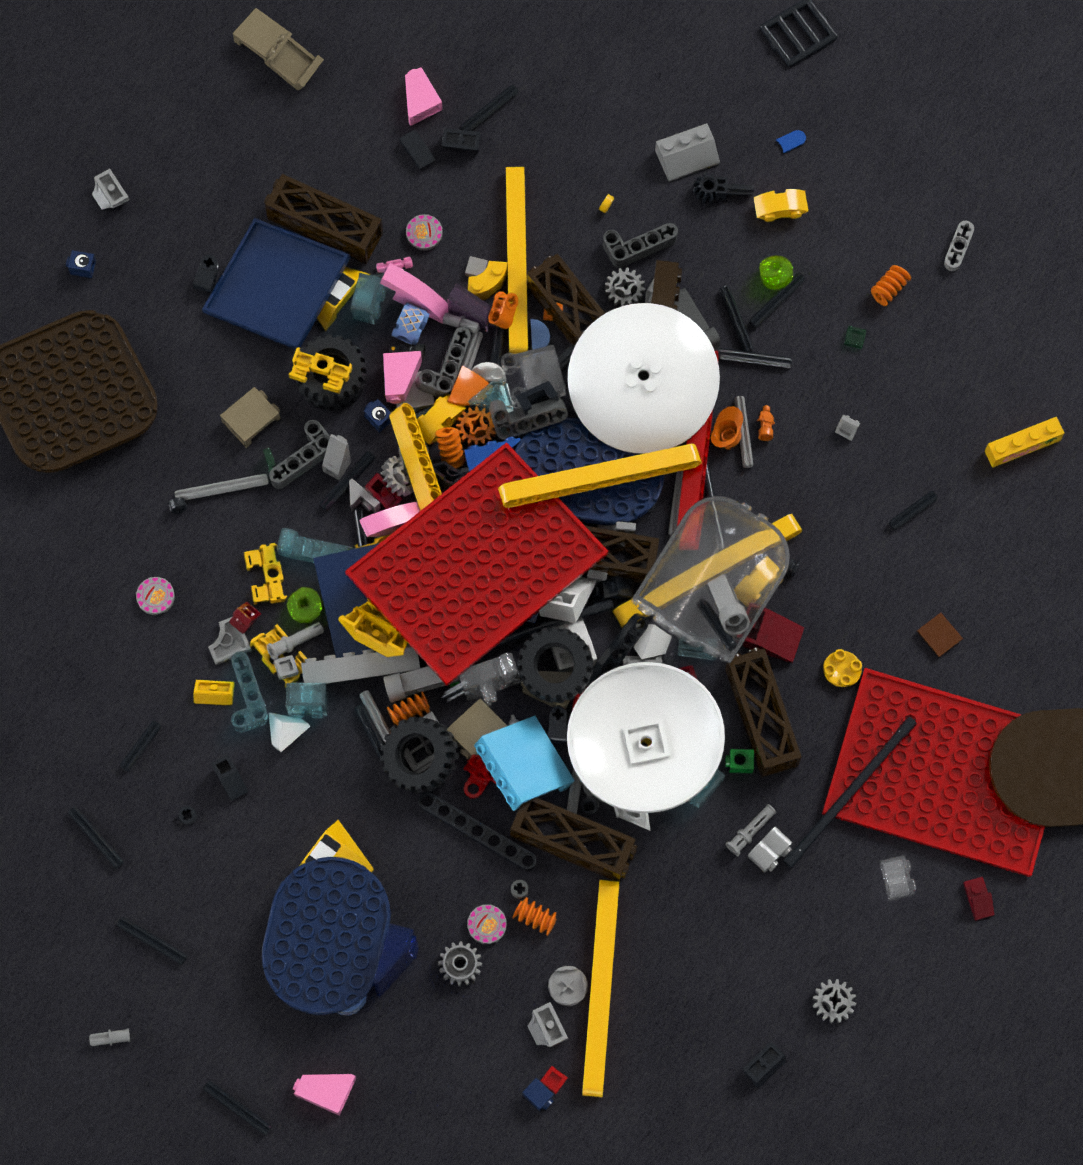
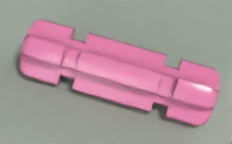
[376,257,413,274]

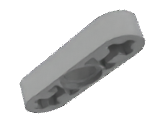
[944,221,974,271]

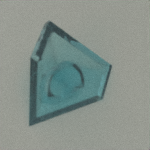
[468,380,513,409]

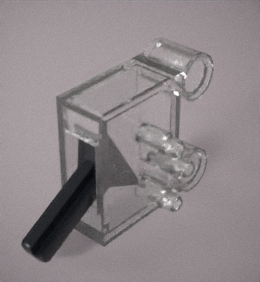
[501,345,575,409]
[440,653,521,707]

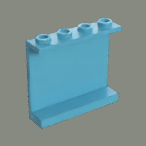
[474,716,575,811]

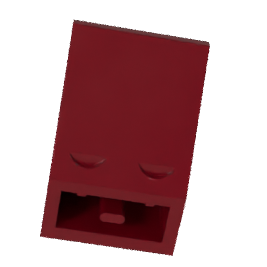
[738,604,804,663]

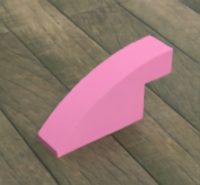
[380,263,451,324]
[359,502,420,537]

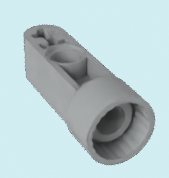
[708,573,750,635]
[383,666,460,703]

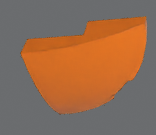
[447,366,493,406]

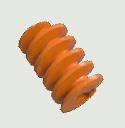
[871,265,911,306]
[435,427,465,469]
[387,691,430,726]
[512,897,557,936]

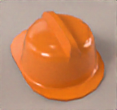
[711,406,743,450]

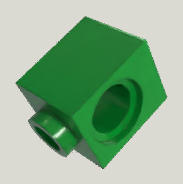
[725,749,754,773]

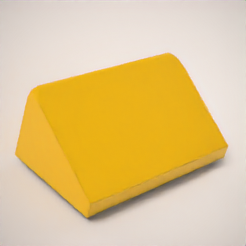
[193,680,235,705]

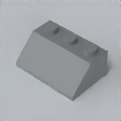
[655,123,720,182]

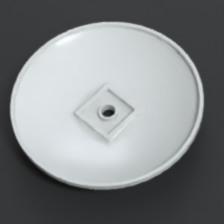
[568,303,720,454]
[567,662,725,813]

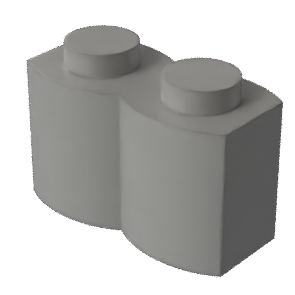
[748,827,793,873]

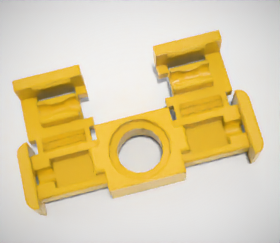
[289,347,352,394]
[244,543,287,605]
[250,624,307,688]

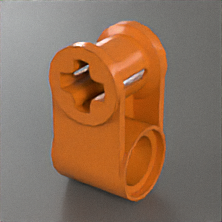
[488,292,518,329]

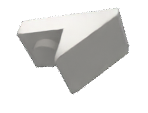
[349,479,381,513]

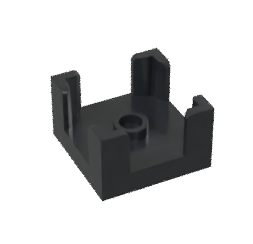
[515,381,559,422]

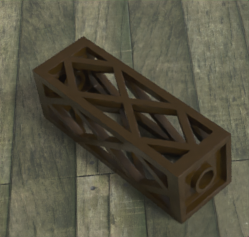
[264,174,383,265]
[527,253,605,346]
[584,526,659,586]
[725,648,802,777]
[510,798,637,882]

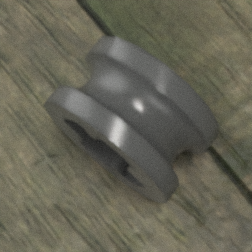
[511,880,528,899]

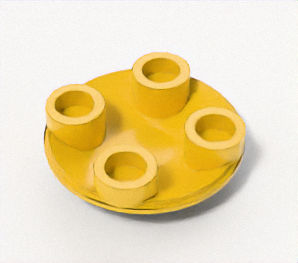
[823,649,862,687]

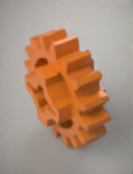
[456,406,496,446]

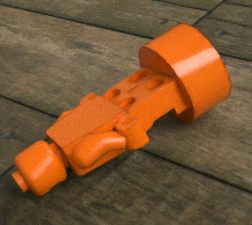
[757,405,775,441]

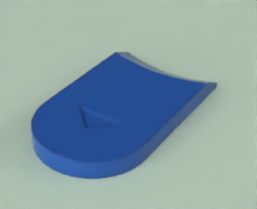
[776,130,806,153]

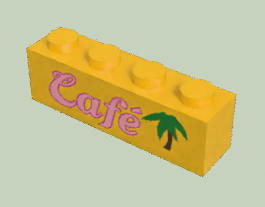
[985,417,1064,468]

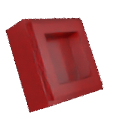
[540,1066,568,1095]

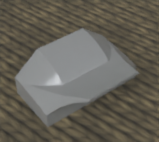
[92,169,129,210]
[527,1002,568,1047]

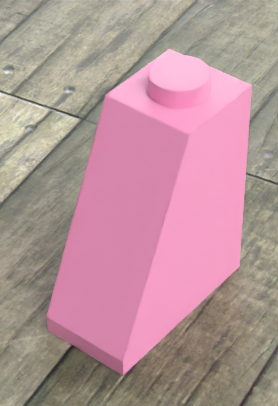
[405,67,442,126]
[383,351,422,404]
[293,1074,356,1116]

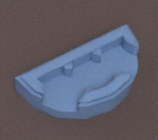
[531,319,550,356]

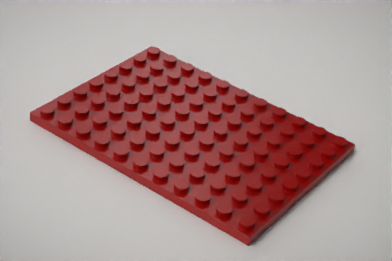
[345,442,609,686]
[822,668,1045,877]

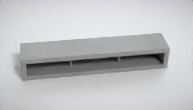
[301,644,420,687]

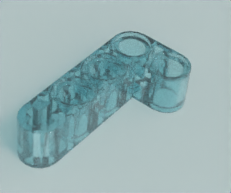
[277,528,354,563]
[231,651,268,732]

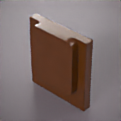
[917,612,963,657]

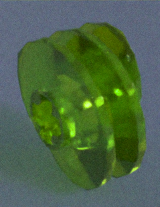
[759,255,793,290]
[287,587,322,623]

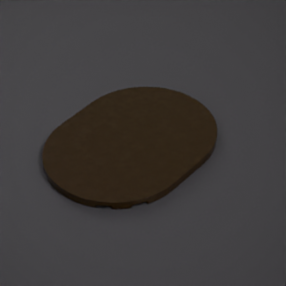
[989,708,1083,827]

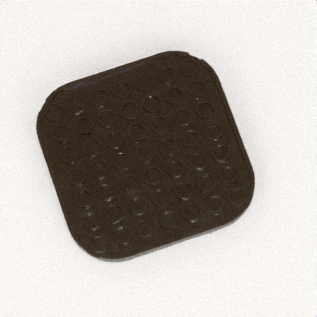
[0,310,158,473]

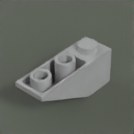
[322,434,351,481]

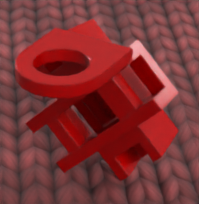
[464,754,496,798]

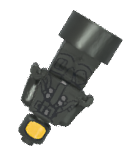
[389,343,426,359]

